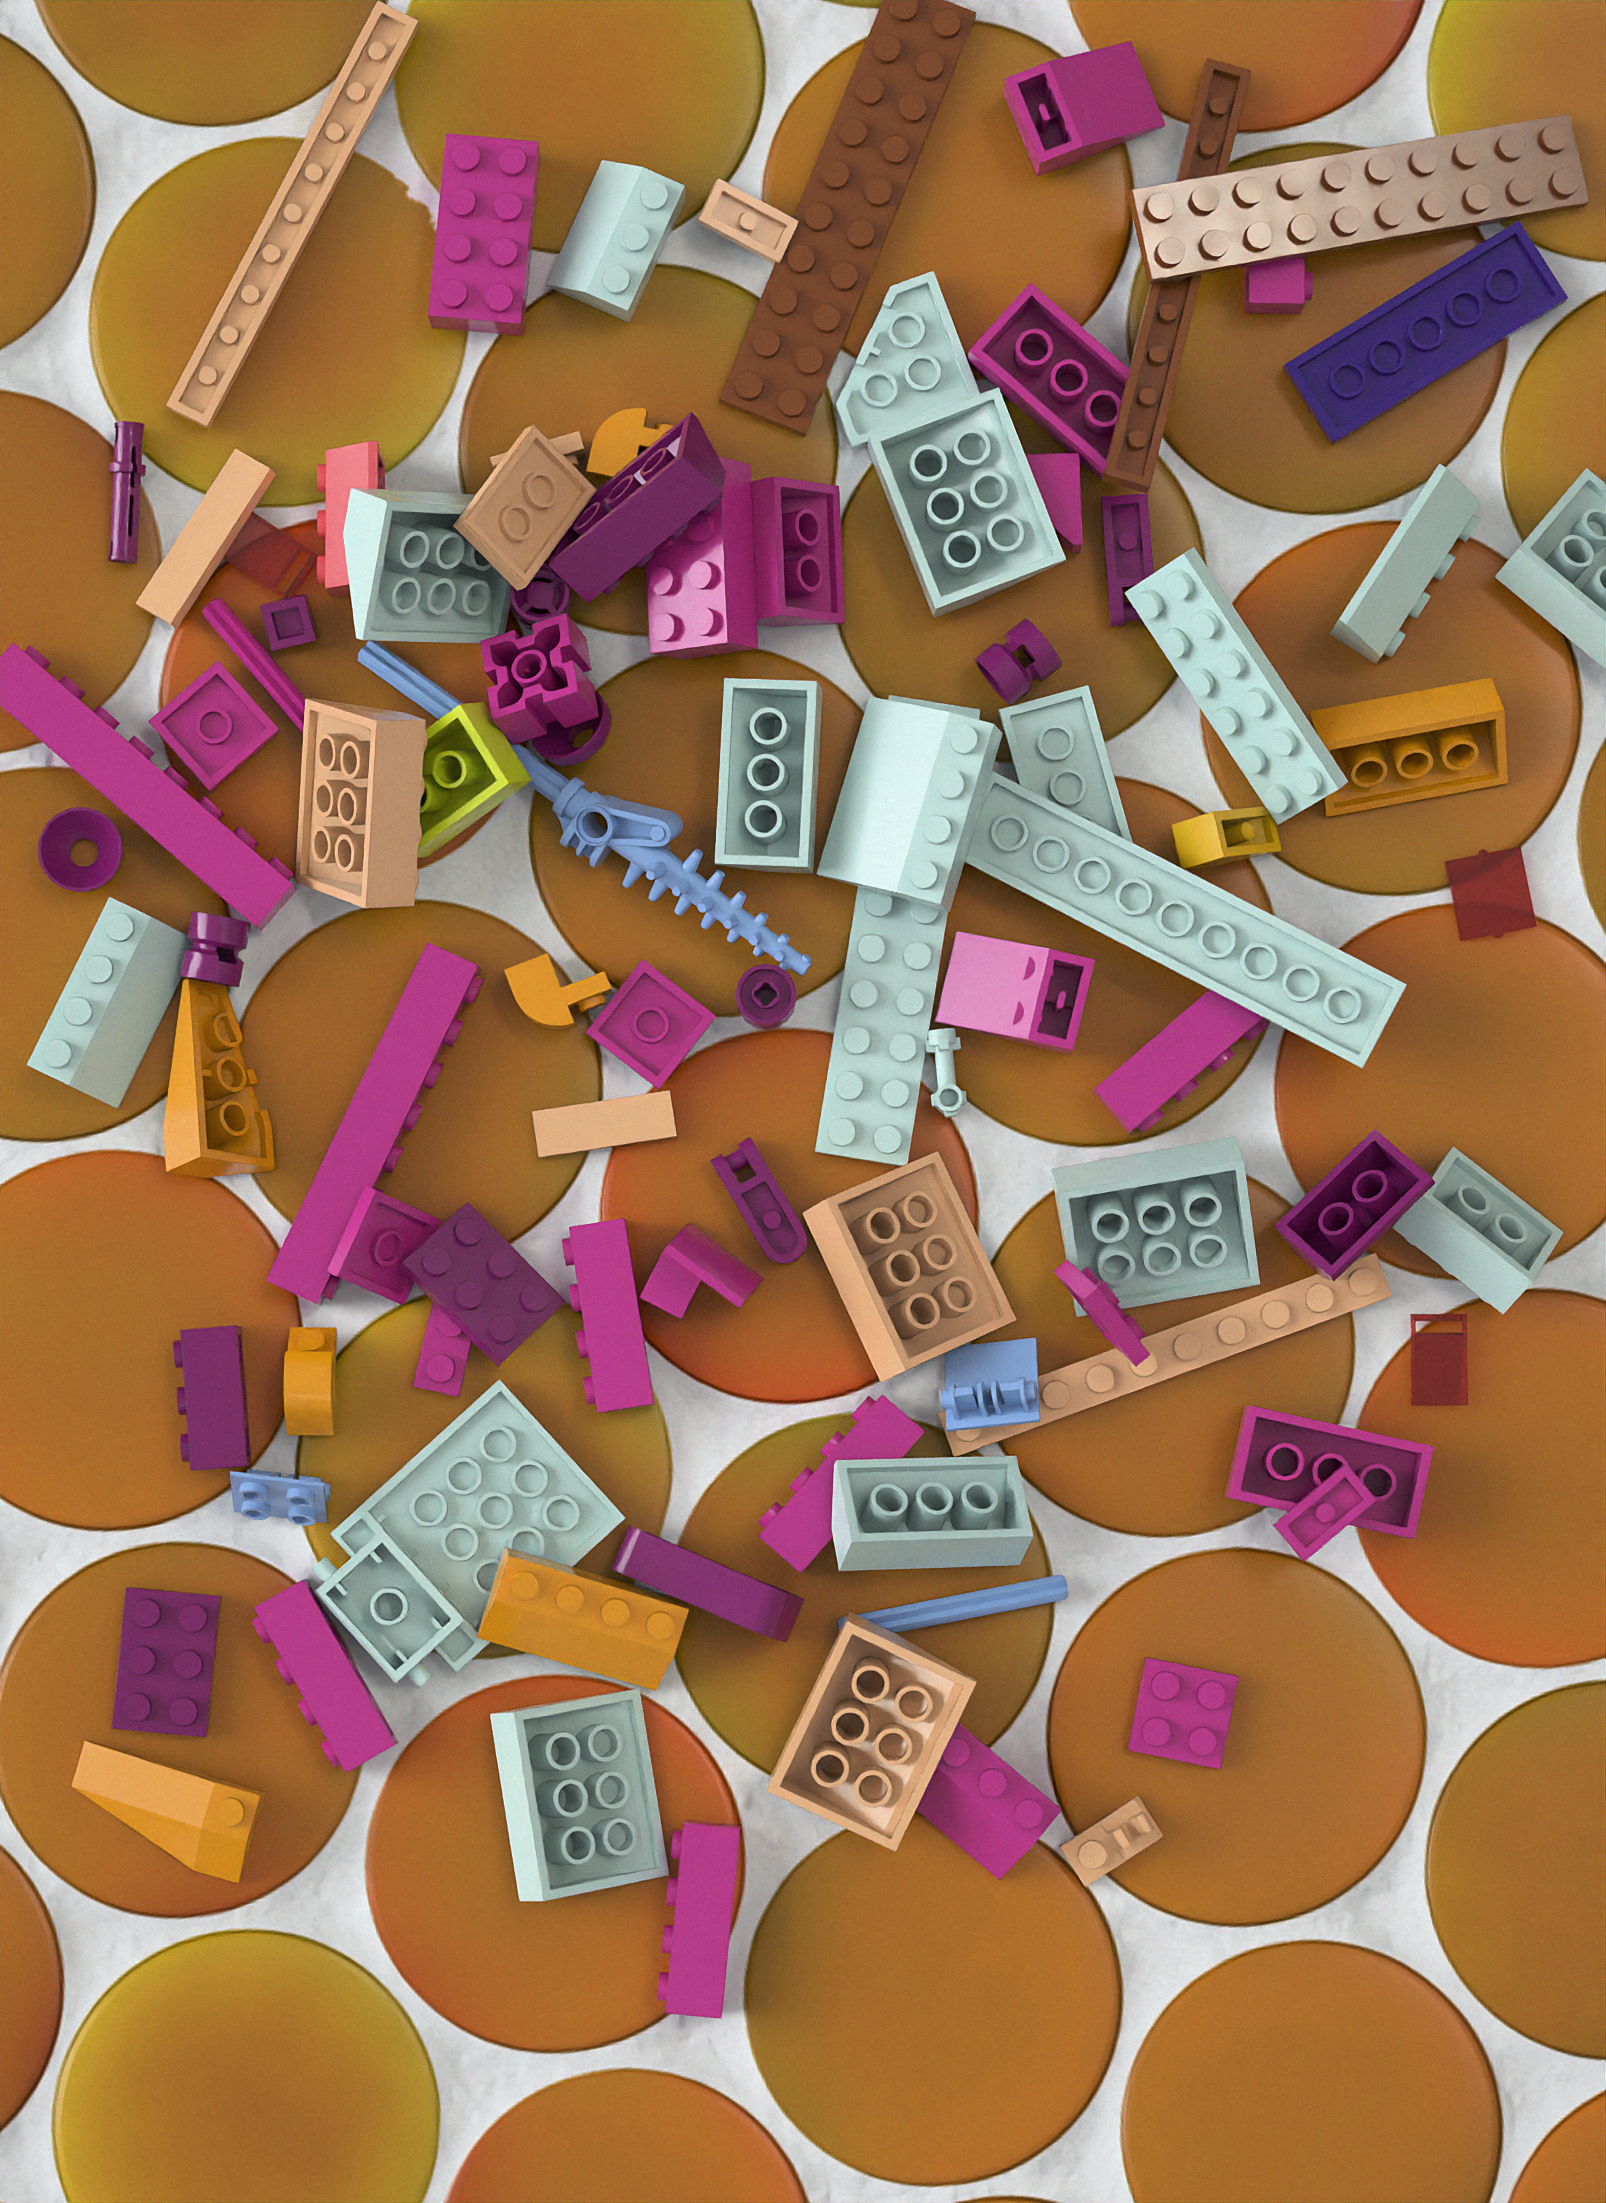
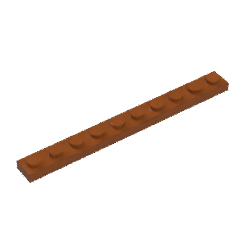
[1102,58,1251,493]

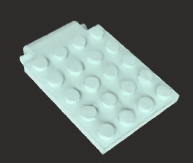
[312,1379,626,1688]

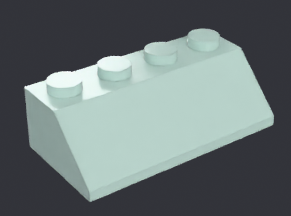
[1329,463,1481,664]
[715,678,823,874]
[27,897,193,1109]
[831,1456,1034,1571]

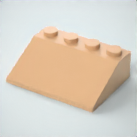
[295,698,427,908]
[802,1151,1017,1383]
[767,1612,977,1852]

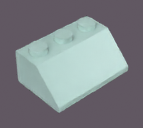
[546,160,686,323]
[1392,1146,1564,1314]

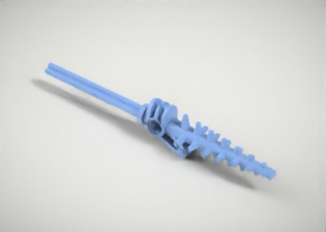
[357,640,812,977]

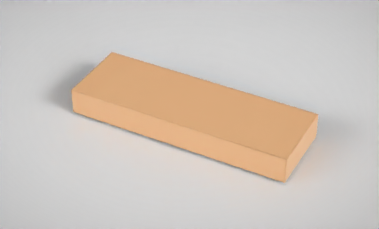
[532,1090,677,1158]

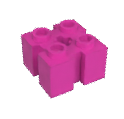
[480,613,599,745]

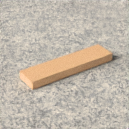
[136,449,276,629]

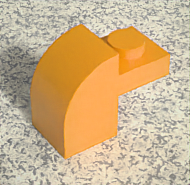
[586,408,673,483]
[504,953,613,1030]
[284,1327,338,1436]

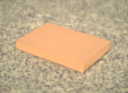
[453,425,597,591]

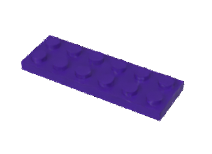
[1283,221,1568,445]

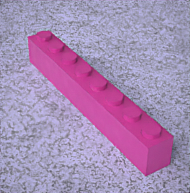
[0,643,297,931]
[266,942,484,1306]

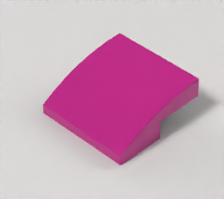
[664,1223,764,1308]

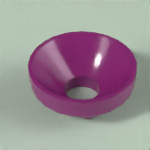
[531,691,612,766]
[38,807,124,892]

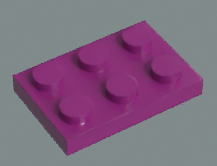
[400,1202,565,1367]
[112,1587,221,1737]

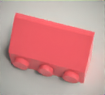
[317,441,385,597]

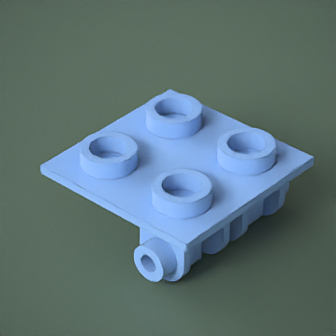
[941,1338,1040,1432]
[230,1469,331,1526]

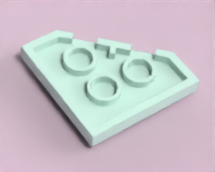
[836,271,980,450]

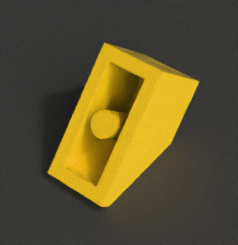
[1172,807,1282,870]

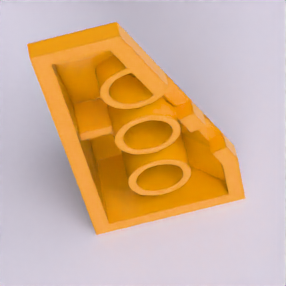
[163,978,275,1178]
[72,1740,266,1883]

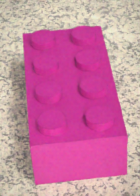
[428,133,541,336]
[967,282,1129,484]
[646,456,758,660]
[1225,1405,1434,1539]

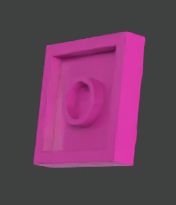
[148,661,281,793]
[585,959,717,1091]
[327,1186,442,1306]
[1053,1259,1150,1366]
[1127,1657,1238,1769]

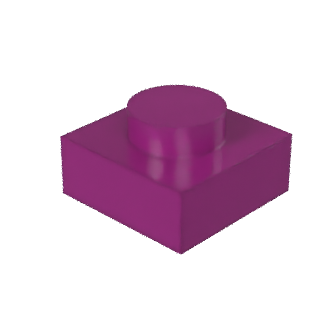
[260,593,319,651]

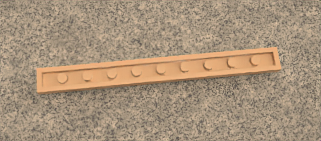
[166,1,420,430]
[938,1253,1392,1457]

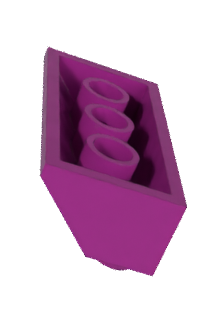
[549,412,726,603]

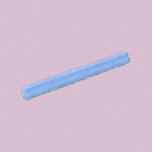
[838,1575,1068,1633]

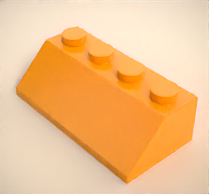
[1309,677,1508,817]
[476,1547,689,1691]

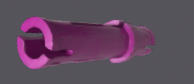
[108,421,146,564]

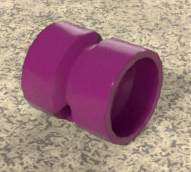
[509,563,572,630]
[974,618,1062,706]
[180,912,251,987]
[735,964,796,1030]

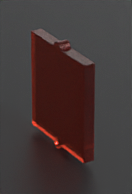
[1445,847,1537,941]

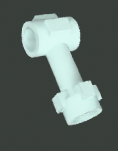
[925,1028,967,1118]

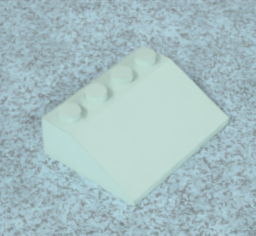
[867,387,1066,618]
[1495,468,1606,669]
[343,488,511,644]
[817,696,1003,912]
[1051,1137,1260,1317]
[490,1689,669,1901]

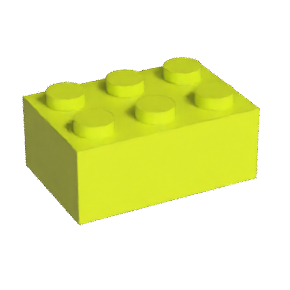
[417,702,532,858]

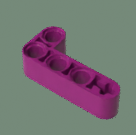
[611,1525,805,1643]

